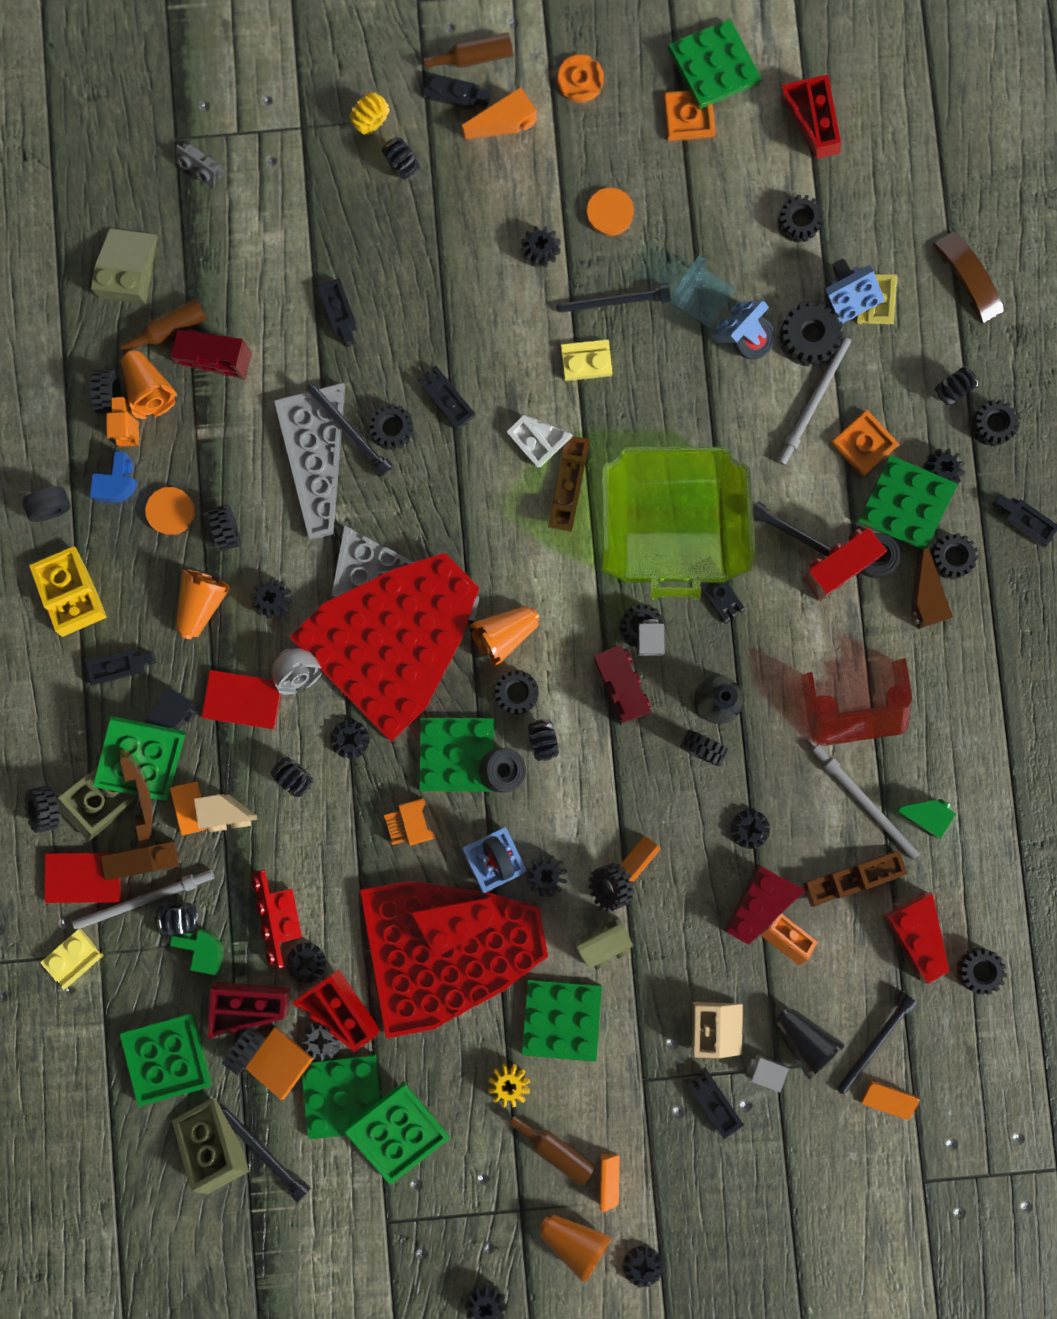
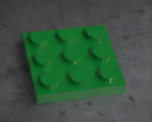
[667,19,762,110]
[858,454,958,550]
[93,716,185,801]
[420,718,494,792]
[522,979,602,1062]
[120,1012,213,1107]
[302,1054,381,1140]
[344,1081,450,1185]

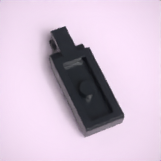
[423,73,490,109]
[318,278,357,347]
[992,494,1057,548]
[85,650,157,686]

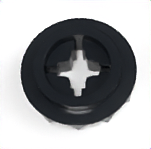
[331,720,370,759]
[731,809,770,849]
[286,943,326,983]
[623,1245,663,1288]

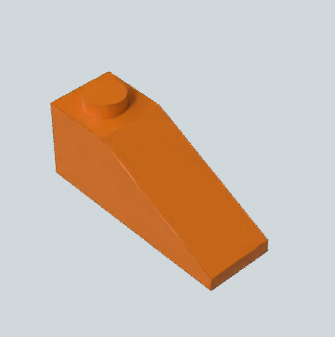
[461,87,537,139]

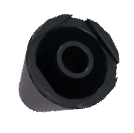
[694,676,743,724]
[775,1008,845,1080]

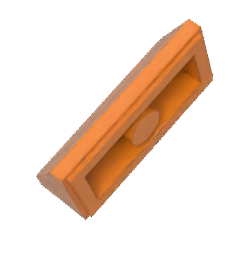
[170,782,206,836]
[620,836,660,882]
[761,914,818,965]
[861,1079,920,1120]
[599,1154,620,1212]

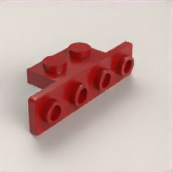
[251,870,302,969]

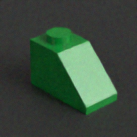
[893,799,956,839]

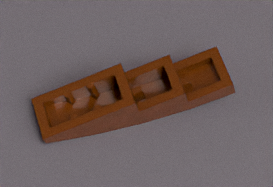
[803,851,907,907]

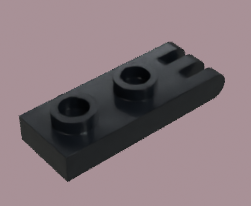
[417,365,476,431]
[688,557,746,624]
[685,1067,744,1139]

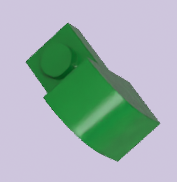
[170,929,223,975]

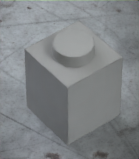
[638,620,665,656]
[747,1054,789,1092]

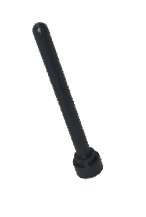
[556,283,671,313]
[307,384,394,478]
[748,501,832,557]
[837,992,919,1094]
[221,1107,311,1203]

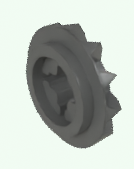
[301,1022,341,1061]

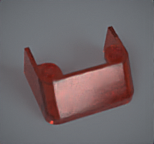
[801,658,912,746]

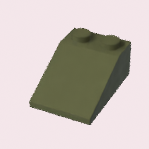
[91,228,157,304]
[56,768,139,842]
[575,917,633,970]
[172,1098,249,1194]

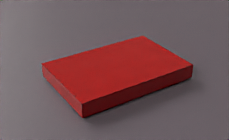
[202,670,281,730]
[45,852,121,903]

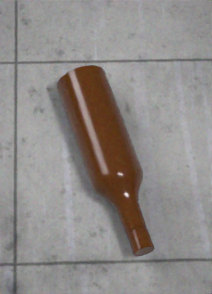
[424,32,513,68]
[120,298,207,354]
[509,1115,595,1186]

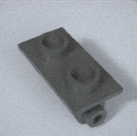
[176,143,224,189]

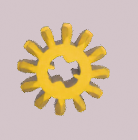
[349,92,390,135]
[488,1064,530,1107]

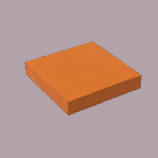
[663,91,715,141]
[830,409,899,477]
[245,1028,314,1100]

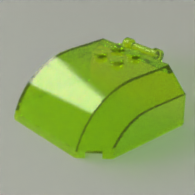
[602,447,755,599]

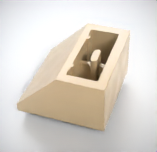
[194,795,258,833]
[691,1002,743,1058]

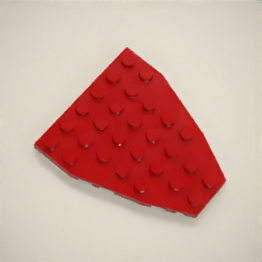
[289,553,480,742]
[360,881,548,1038]

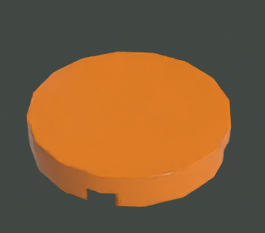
[557,54,603,103]
[587,188,634,236]
[145,487,195,535]

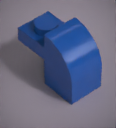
[90,451,138,503]

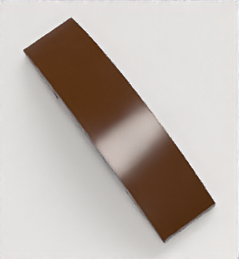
[933,231,1004,324]
[548,436,590,532]
[119,748,153,848]

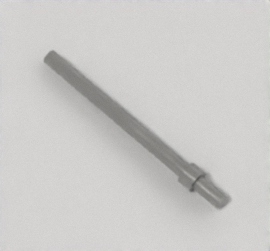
[777,337,851,466]
[812,744,920,860]
[72,869,215,930]

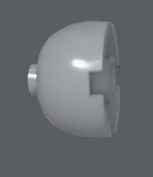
[271,648,322,695]

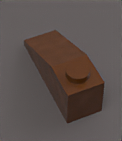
[911,548,953,629]
[101,841,180,881]

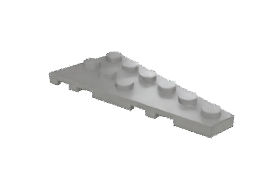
[274,383,345,540]
[331,526,479,622]

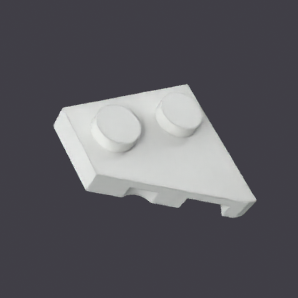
[507,415,573,468]

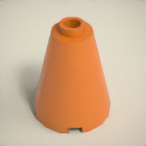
[121,351,177,419]
[175,569,230,639]
[470,606,540,666]
[539,1214,612,1283]

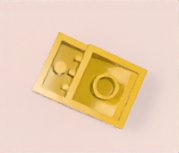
[29,546,107,637]

